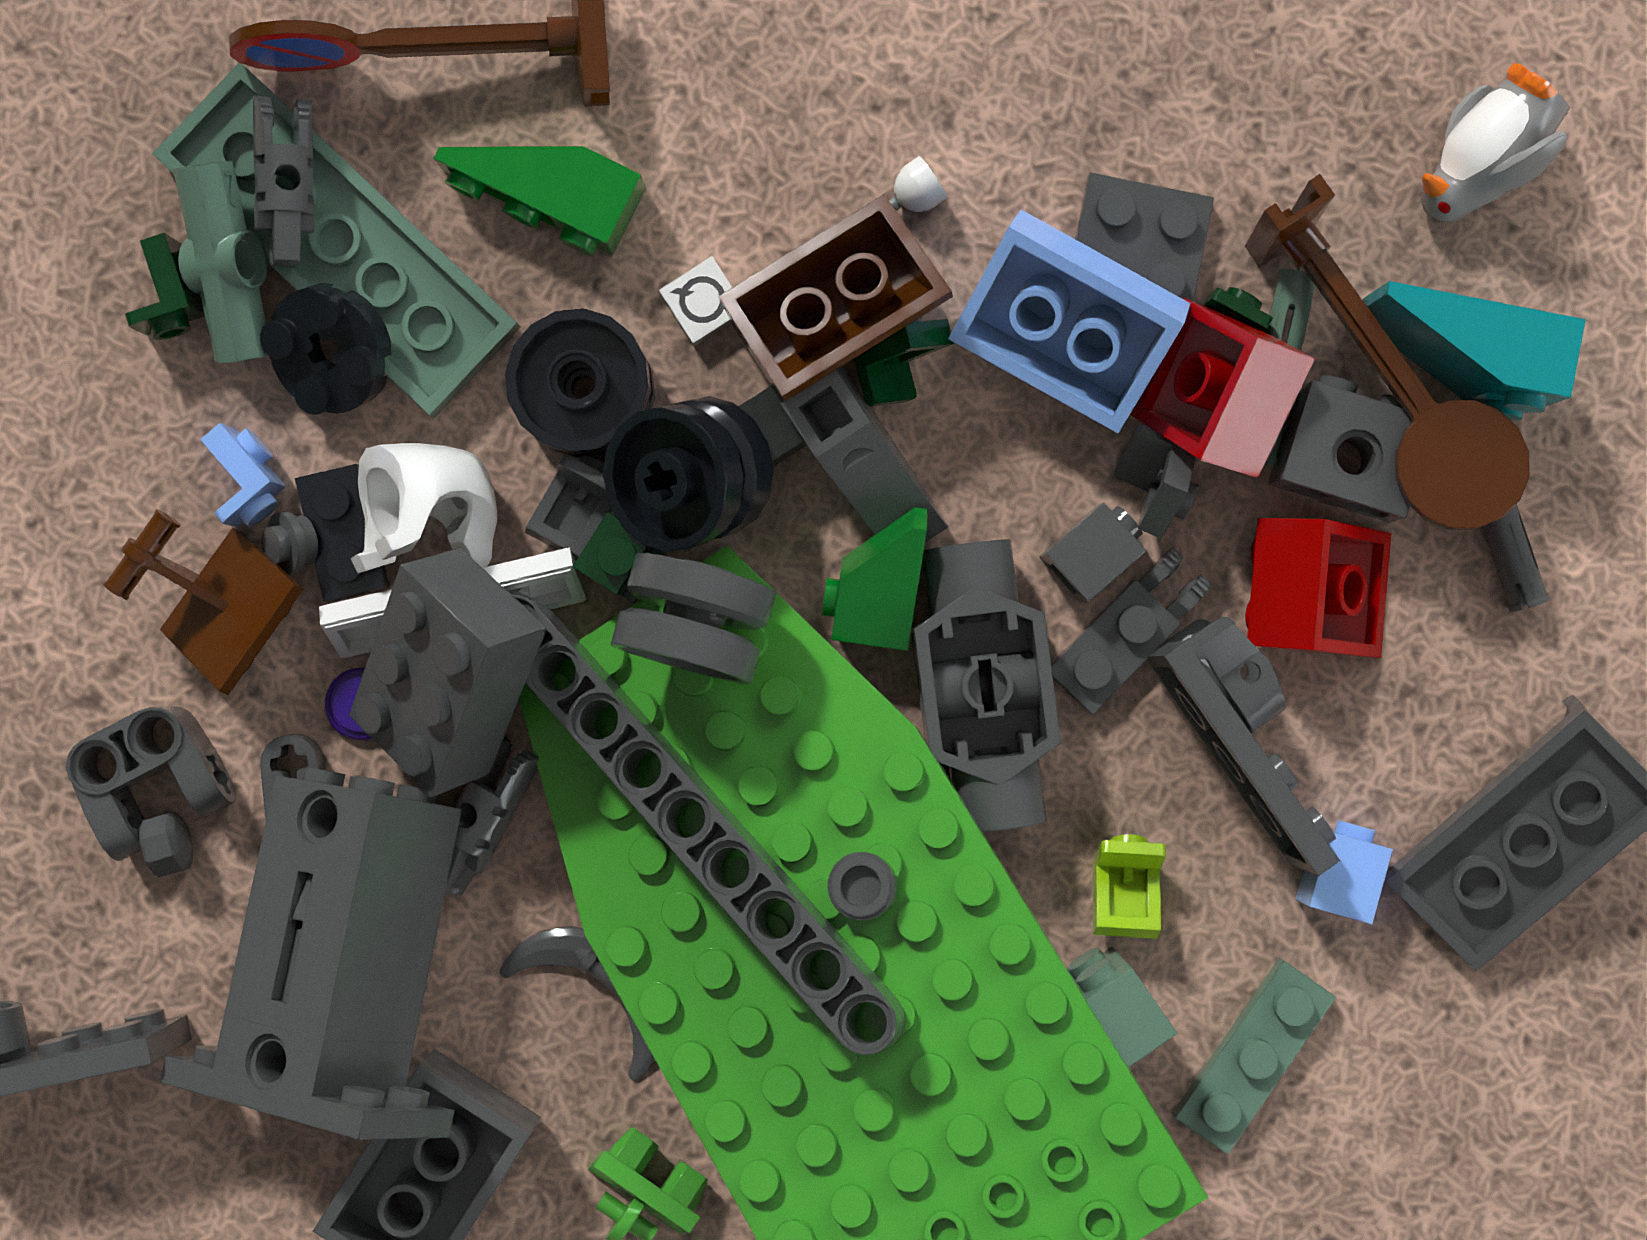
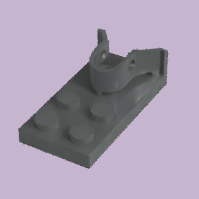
[1147,617,1340,876]
[1385,695,1647,971]
[0,1001,192,1097]

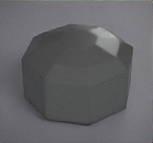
[139,812,193,878]

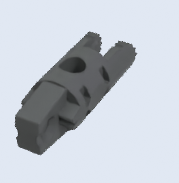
[253,96,314,267]
[445,736,539,895]

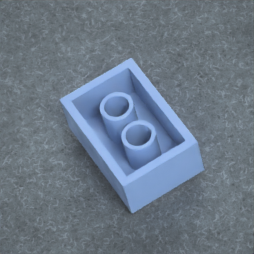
[948,210,1190,433]

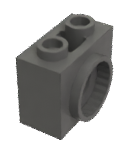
[1268,375,1411,522]

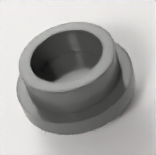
[261,511,318,575]

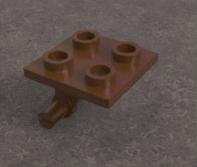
[103,509,304,695]

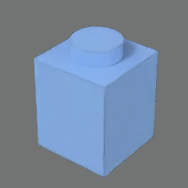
[1296,820,1393,924]

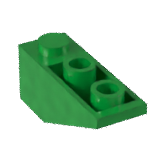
[433,146,646,257]

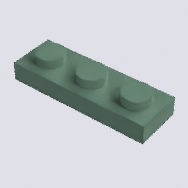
[1172,957,1336,1154]

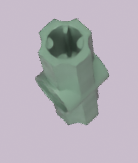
[173,160,268,364]

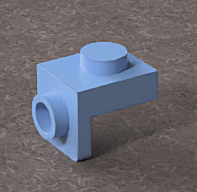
[200,423,286,527]

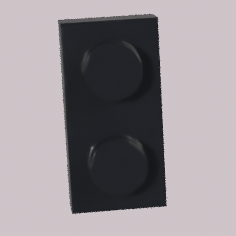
[295,464,390,602]

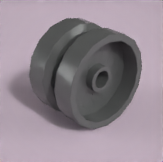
[611,553,777,684]

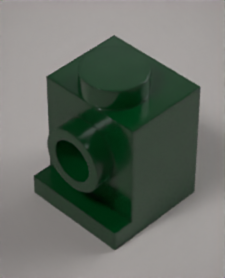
[573,512,667,603]

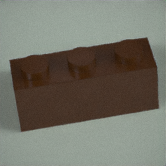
[719,194,953,401]

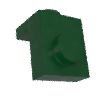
[125,233,205,340]
[854,318,954,407]

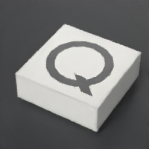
[659,256,732,346]

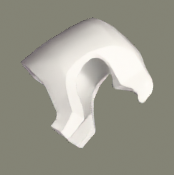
[351,443,497,573]

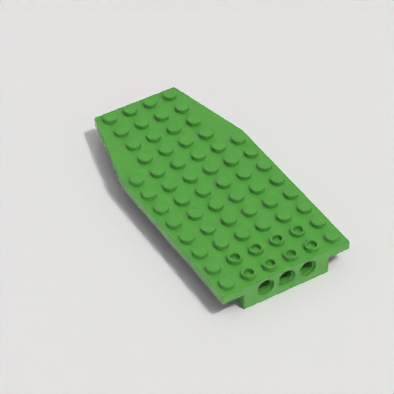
[519,545,1208,1240]

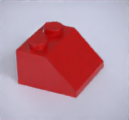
[1130,297,1315,478]
[1245,518,1392,658]

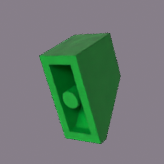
[821,507,927,651]

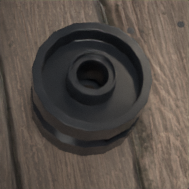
[505,308,655,459]

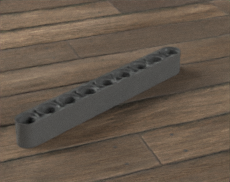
[512,594,906,1055]

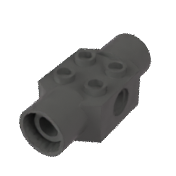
[911,539,1061,832]

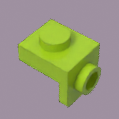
[1093,834,1166,939]

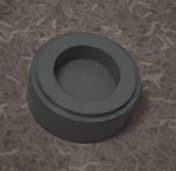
[828,852,898,920]

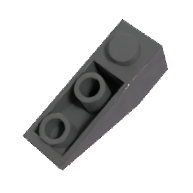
[780,367,949,542]

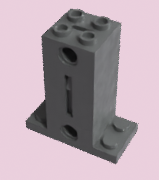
[160,767,462,1140]

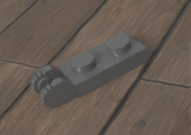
[1051,547,1212,715]

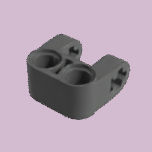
[66,706,236,861]

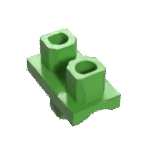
[588,1127,708,1240]

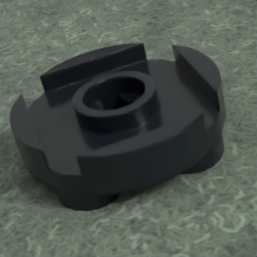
[260,283,391,415]

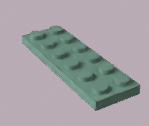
[152,63,521,418]

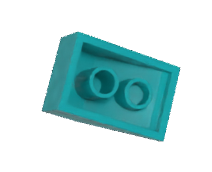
[1362,281,1586,421]

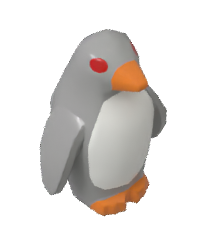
[1420,63,1570,223]

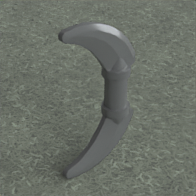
[500,926,655,1080]

